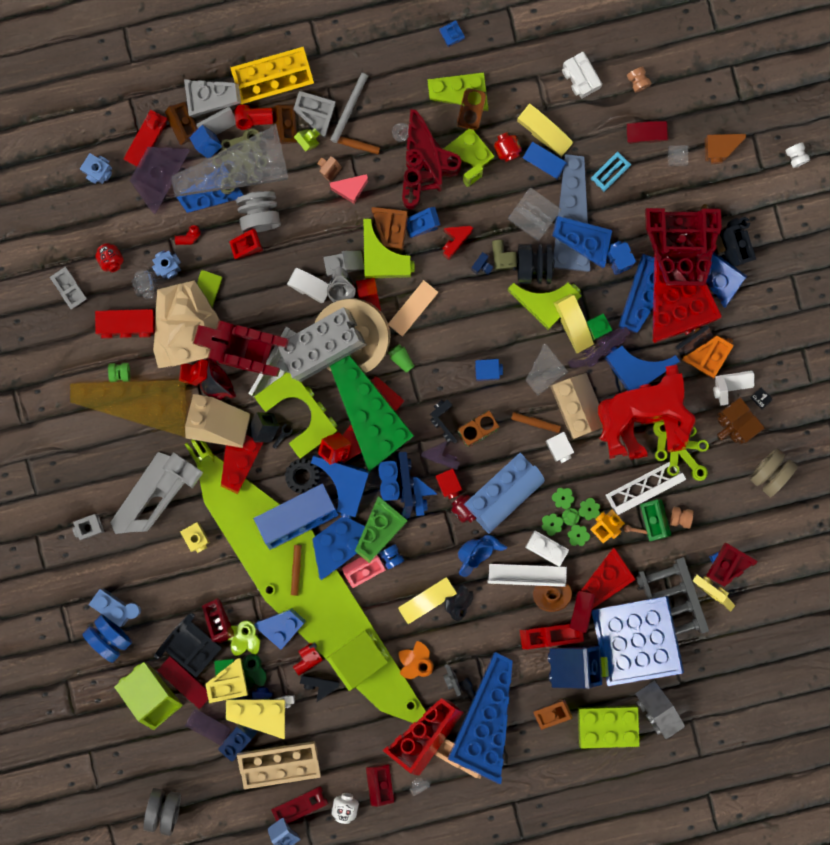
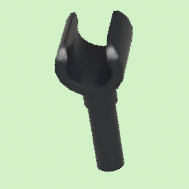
[272,424,293,449]

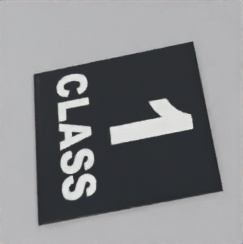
[750,387,773,410]

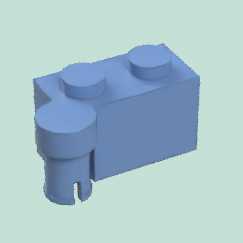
[89,588,141,627]

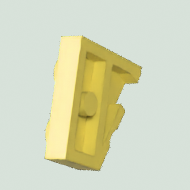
[693,575,735,612]

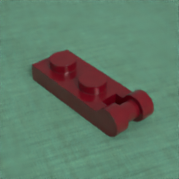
[271,786,329,824]

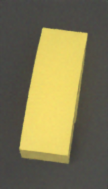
[517,103,573,158]
[554,294,594,353]
[398,577,457,624]

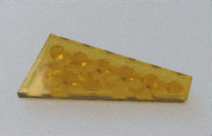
[70,380,186,437]

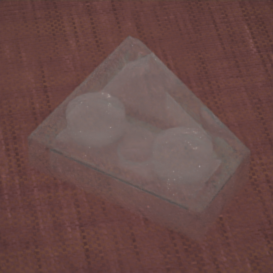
[526,344,568,396]

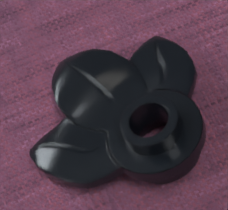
[445,585,474,621]

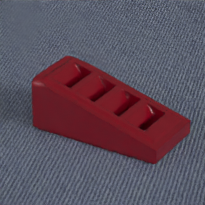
[202,598,234,643]

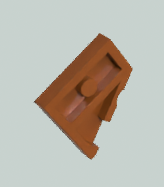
[371,207,408,250]

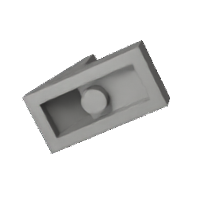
[324,251,365,277]

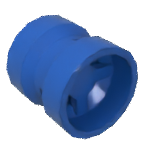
[379,544,405,570]

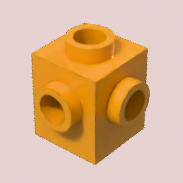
[590,509,625,543]

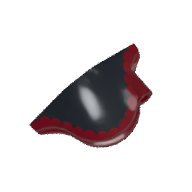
[200,358,236,401]

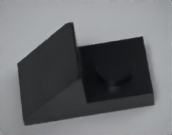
[300,675,340,702]

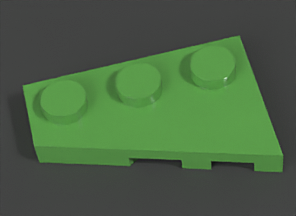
[355,496,407,563]

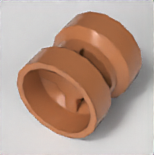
[627,66,652,93]
[670,507,693,529]

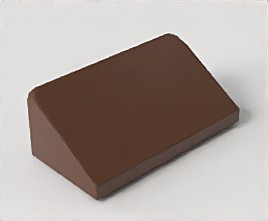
[165,102,198,145]
[272,105,298,145]

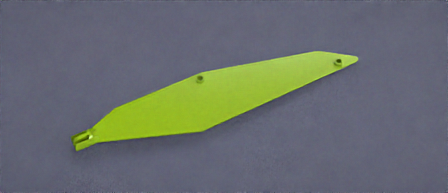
[184,439,426,723]

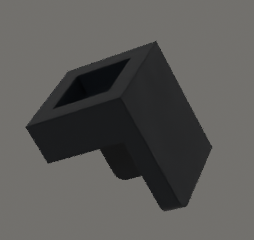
[249,412,280,443]

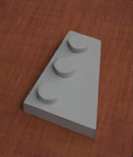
[184,79,241,117]

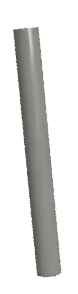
[330,73,368,143]

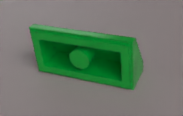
[640,499,671,542]

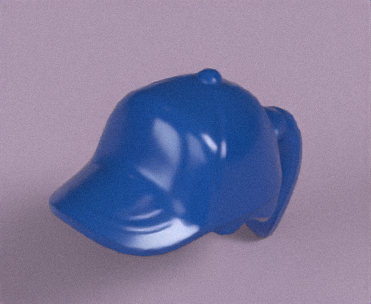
[458,535,507,577]

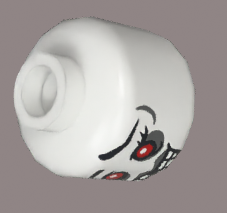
[332,793,359,824]

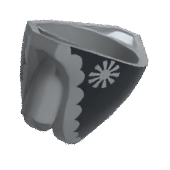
[327,267,356,303]

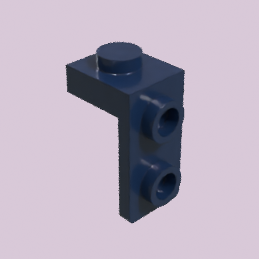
[218,724,258,761]

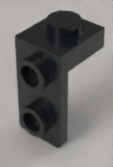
[430,399,457,444]

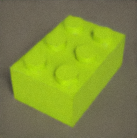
[578,705,639,748]

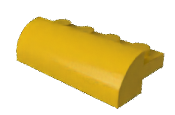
[230,47,314,104]

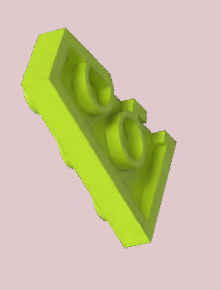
[427,73,488,111]

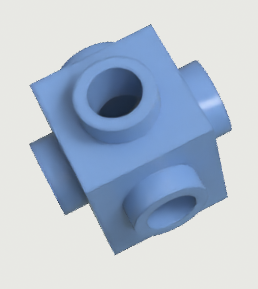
[80,153,112,184]
[152,250,181,279]

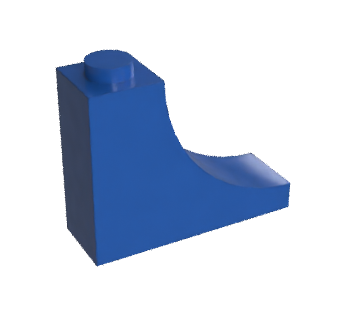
[605,346,680,391]
[311,454,370,518]

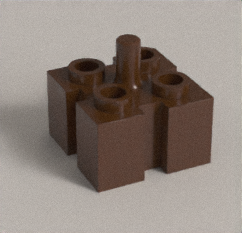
[717,397,764,444]

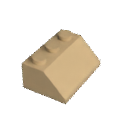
[551,373,603,440]

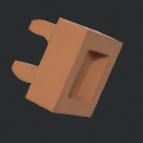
[317,156,342,182]

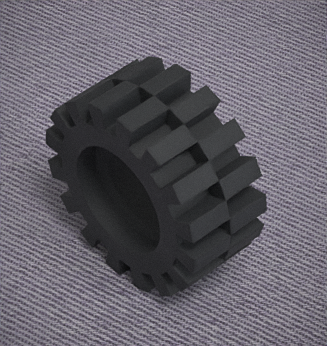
[285,459,320,494]

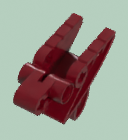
[402,109,461,209]
[192,321,289,377]

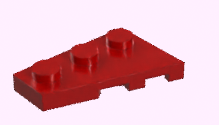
[576,547,636,609]

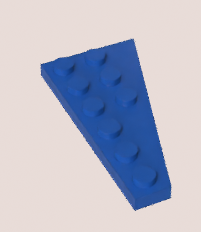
[448,652,513,784]

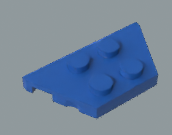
[312,516,365,580]

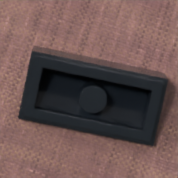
[675,325,714,358]

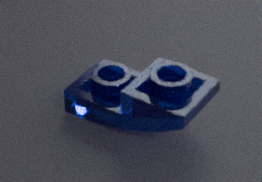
[234,687,273,699]

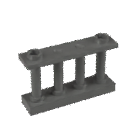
[636,557,709,635]

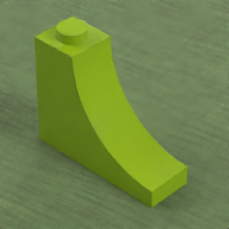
[363,219,414,279]
[507,283,582,330]

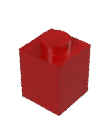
[435,469,462,500]

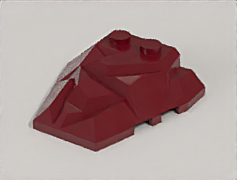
[645,208,722,286]

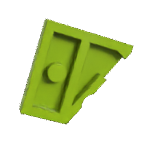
[443,129,495,167]

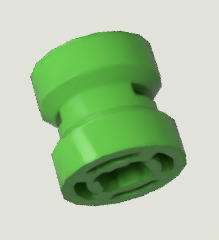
[108,362,130,382]

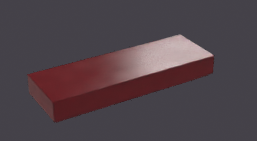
[157,656,209,710]

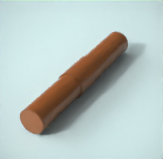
[337,136,380,155]
[511,412,561,433]
[291,545,302,596]

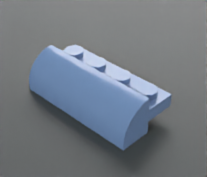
[464,453,545,534]

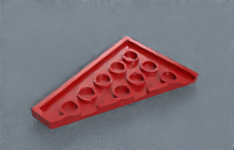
[653,253,722,343]

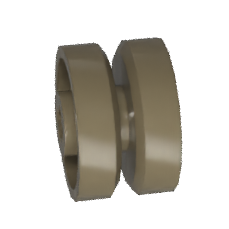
[749,448,798,498]

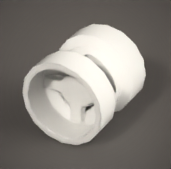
[785,142,811,168]

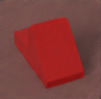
[443,226,473,260]
[356,278,381,311]

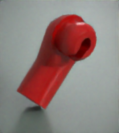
[175,225,201,245]

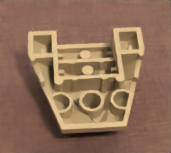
[153,280,220,368]

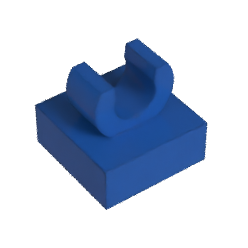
[439,21,465,47]

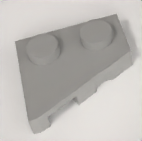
[294,91,336,138]

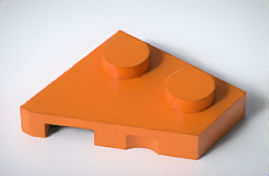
[682,336,734,379]

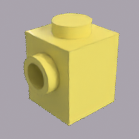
[180,522,210,553]

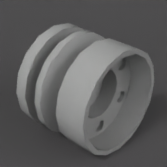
[236,191,281,233]

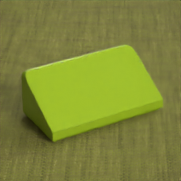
[197,270,223,309]

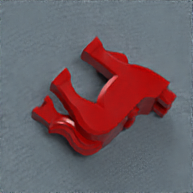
[598,365,696,460]

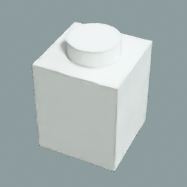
[545,432,574,463]

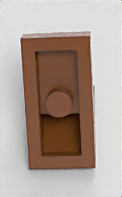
[533,699,573,730]

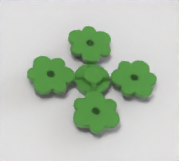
[542,488,600,546]

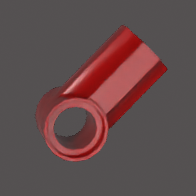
[234,104,273,130]

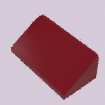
[570,591,595,633]
[366,764,394,807]

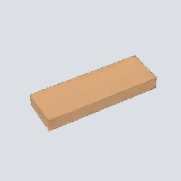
[388,280,439,337]

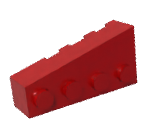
[382,698,464,776]

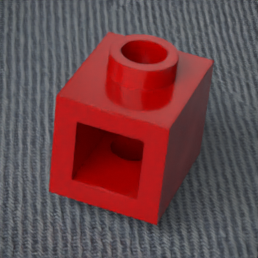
[318,432,351,465]

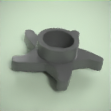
[443,664,461,697]

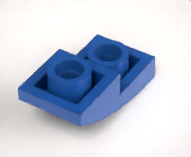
[523,142,567,179]

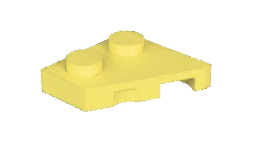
[206,658,248,703]

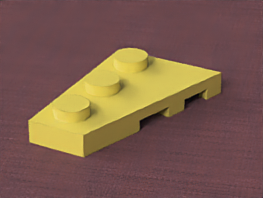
[226,699,285,739]

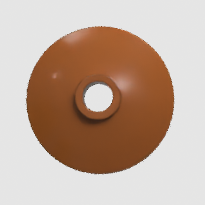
[533,583,572,612]

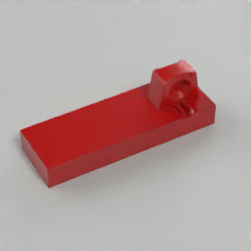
[124,110,168,169]

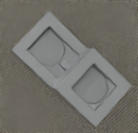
[50,267,87,309]

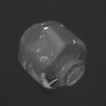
[132,270,159,300]

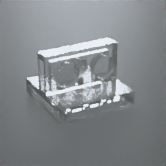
[508,187,561,241]

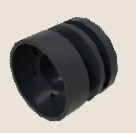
[517,244,555,284]

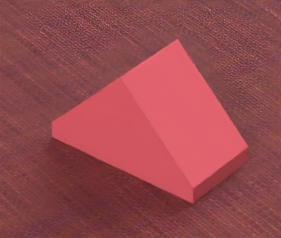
[330,174,368,204]

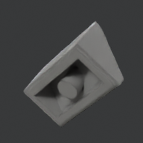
[196,107,236,135]

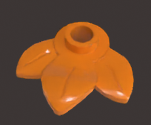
[398,641,433,679]

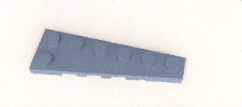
[554,154,590,272]

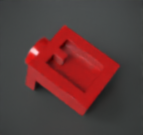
[179,359,208,386]

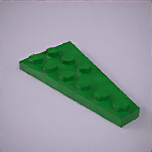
[330,355,414,471]

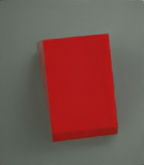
[229,229,263,259]

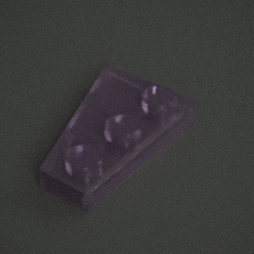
[568,327,630,368]

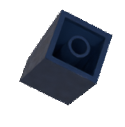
[548,646,602,688]

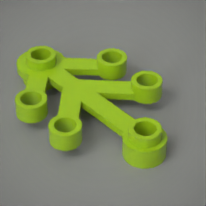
[653,422,709,481]

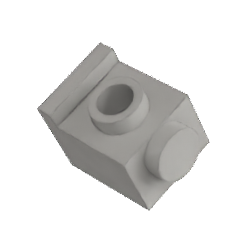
[72,514,104,540]

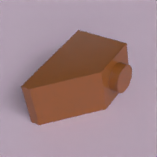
[705,134,746,164]

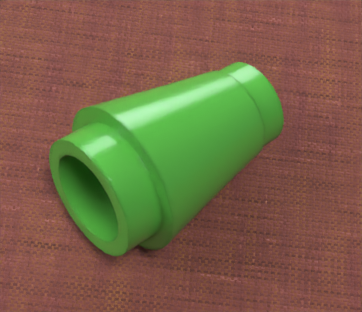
[388,343,415,372]

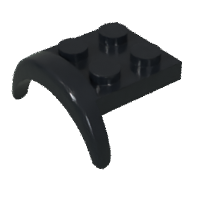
[154,612,222,678]

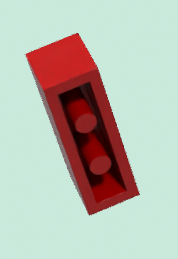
[95,309,155,339]

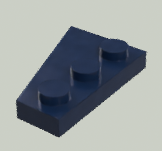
[397,452,416,519]

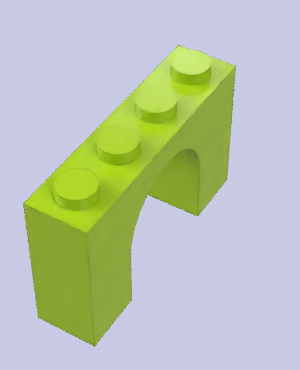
[254,373,338,458]

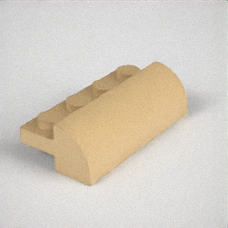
[237,741,321,789]

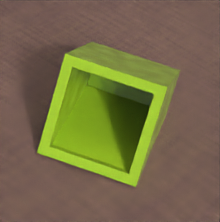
[327,630,389,691]
[114,662,183,730]

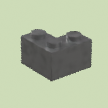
[635,680,685,739]

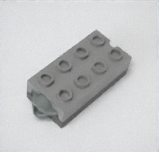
[277,307,367,382]

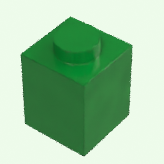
[586,313,612,341]

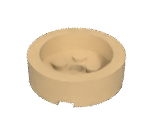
[315,298,391,373]

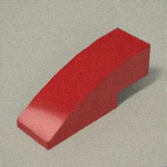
[520,624,584,650]

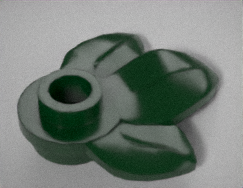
[241,654,266,690]

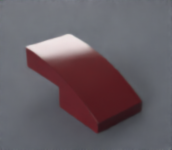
[627,121,668,144]

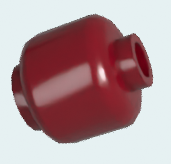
[451,494,476,523]

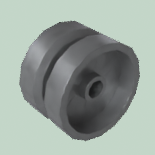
[143,788,181,836]

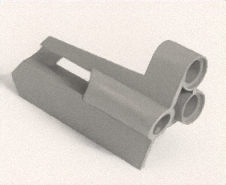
[110,452,203,534]

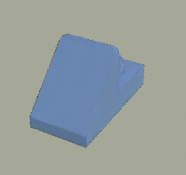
[268,818,301,845]

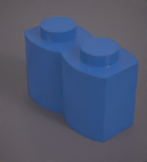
[379,461,400,501]

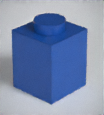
[190,125,222,159]
[475,359,503,381]

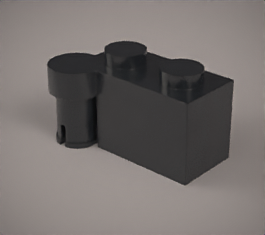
[720,217,756,267]

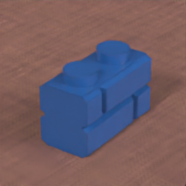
[607,241,636,275]

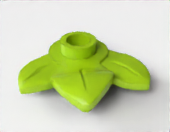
[228,620,260,656]

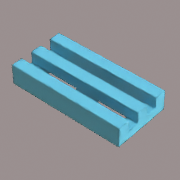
[591,152,631,192]

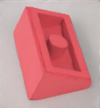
[342,555,386,588]

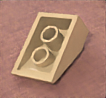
[185,394,250,448]

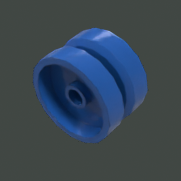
[82,614,132,663]

